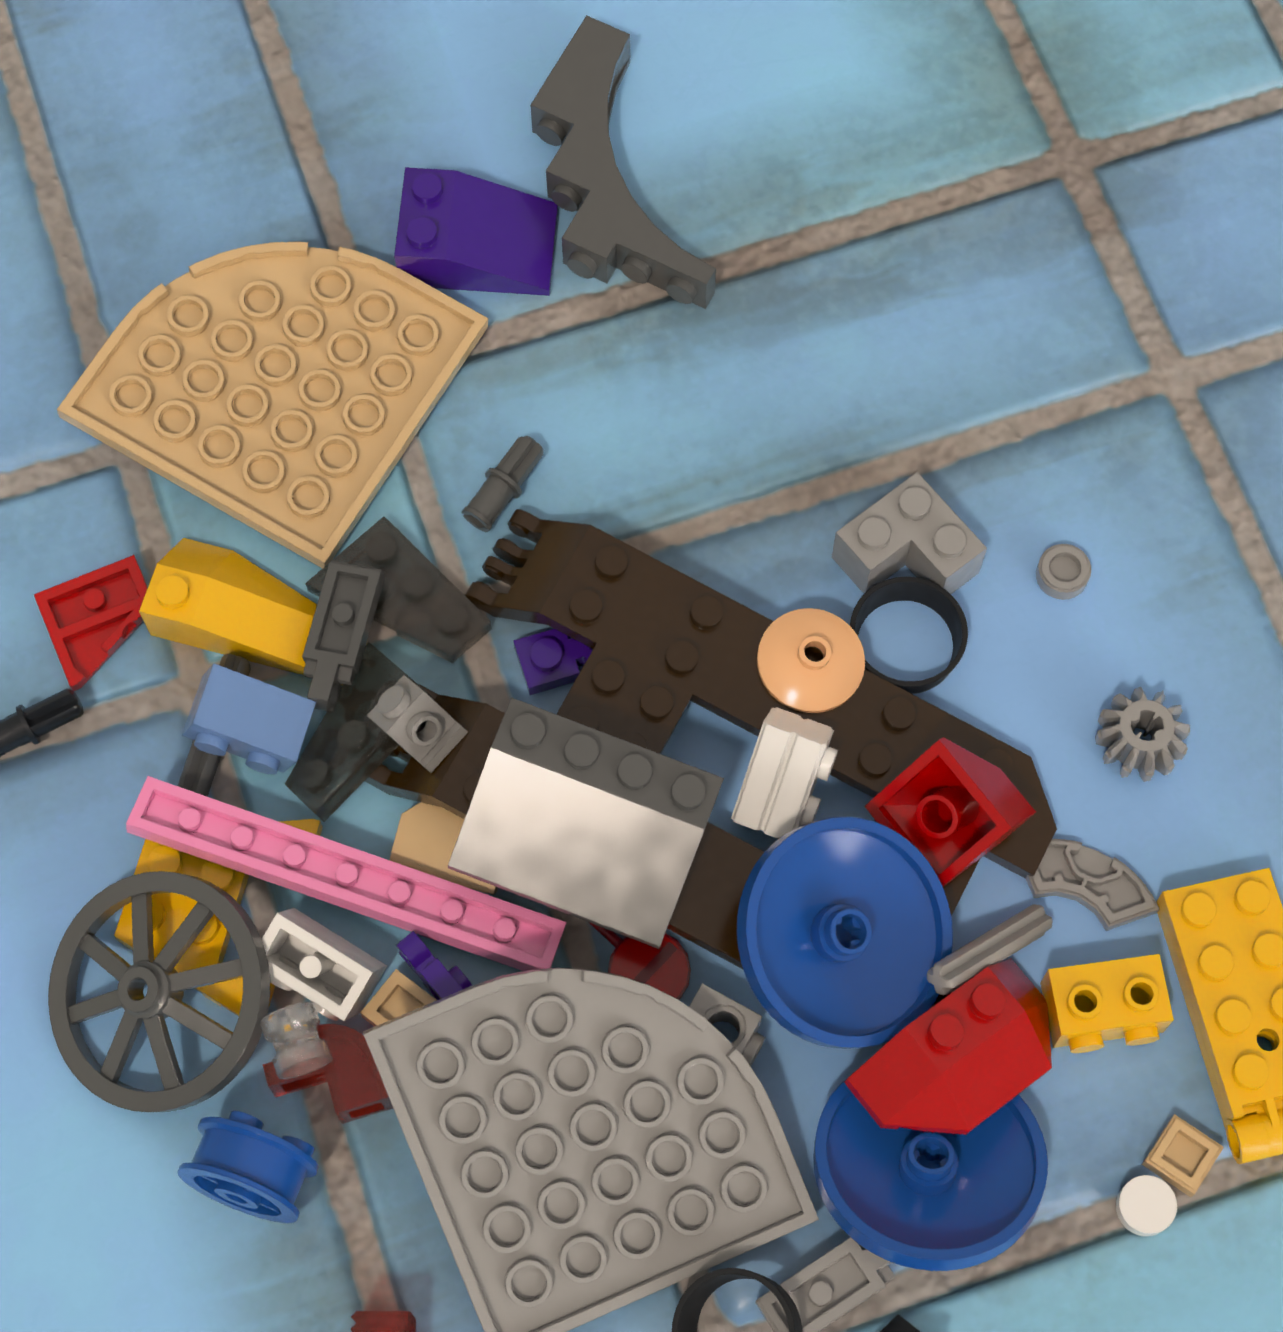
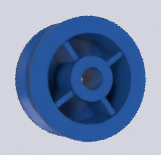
[177,1111,319,1223]

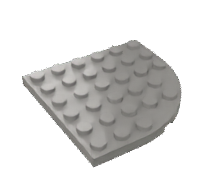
[363,968,819,1332]

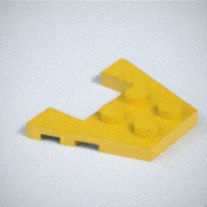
[114,819,323,1017]

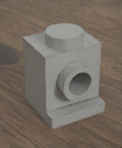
[367,675,468,773]

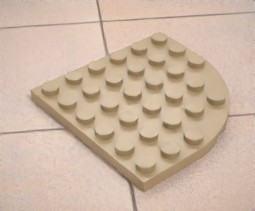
[57,242,488,570]

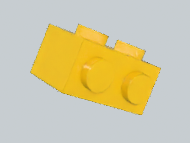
[1040,954,1174,1053]

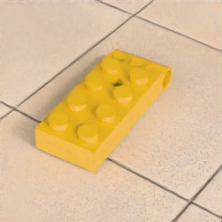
[1156,868,1283,1164]

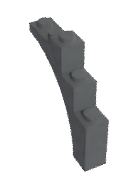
[530,15,716,309]

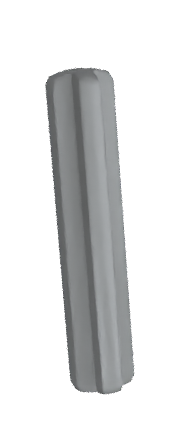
[927,904,1053,995]

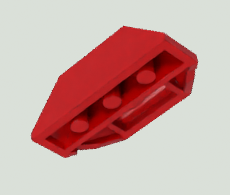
[844,958,1052,1135]

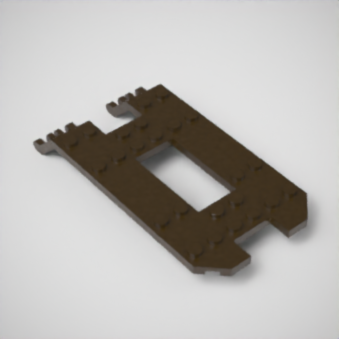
[358,509,1057,1045]

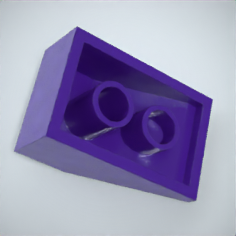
[394,167,558,296]

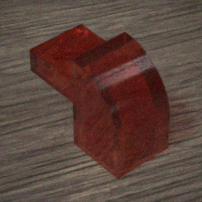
[262,1024,394,1124]

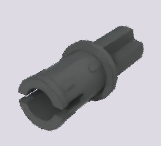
[461,436,544,532]

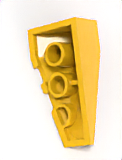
[139,538,368,688]

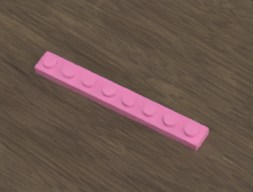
[126,776,567,971]

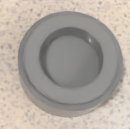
[1036,544,1091,600]

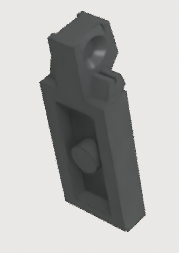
[302,560,385,712]

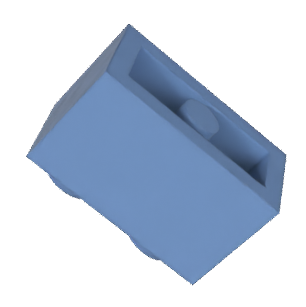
[182,663,316,775]

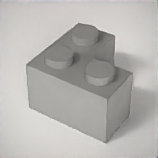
[832,472,987,594]

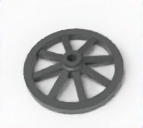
[48,871,270,1112]

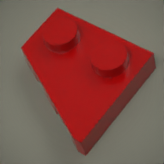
[33,555,148,691]

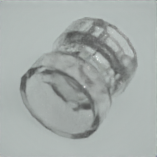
[260,1002,333,1079]

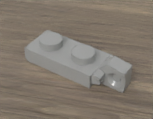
[755,1237,895,1332]

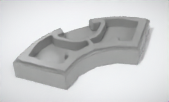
[1026,839,1159,931]

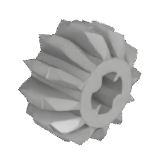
[1095,687,1190,782]

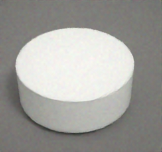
[1116,1175,1177,1236]

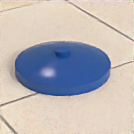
[737,817,953,1049]
[813,1075,1048,1271]

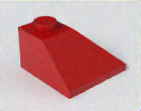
[864,737,1036,887]

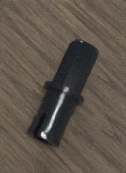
[0,689,84,757]

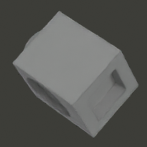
[689,983,766,1066]

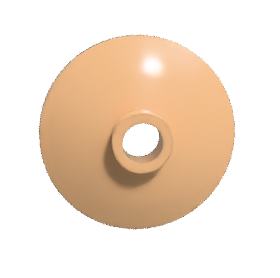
[757,608,865,713]

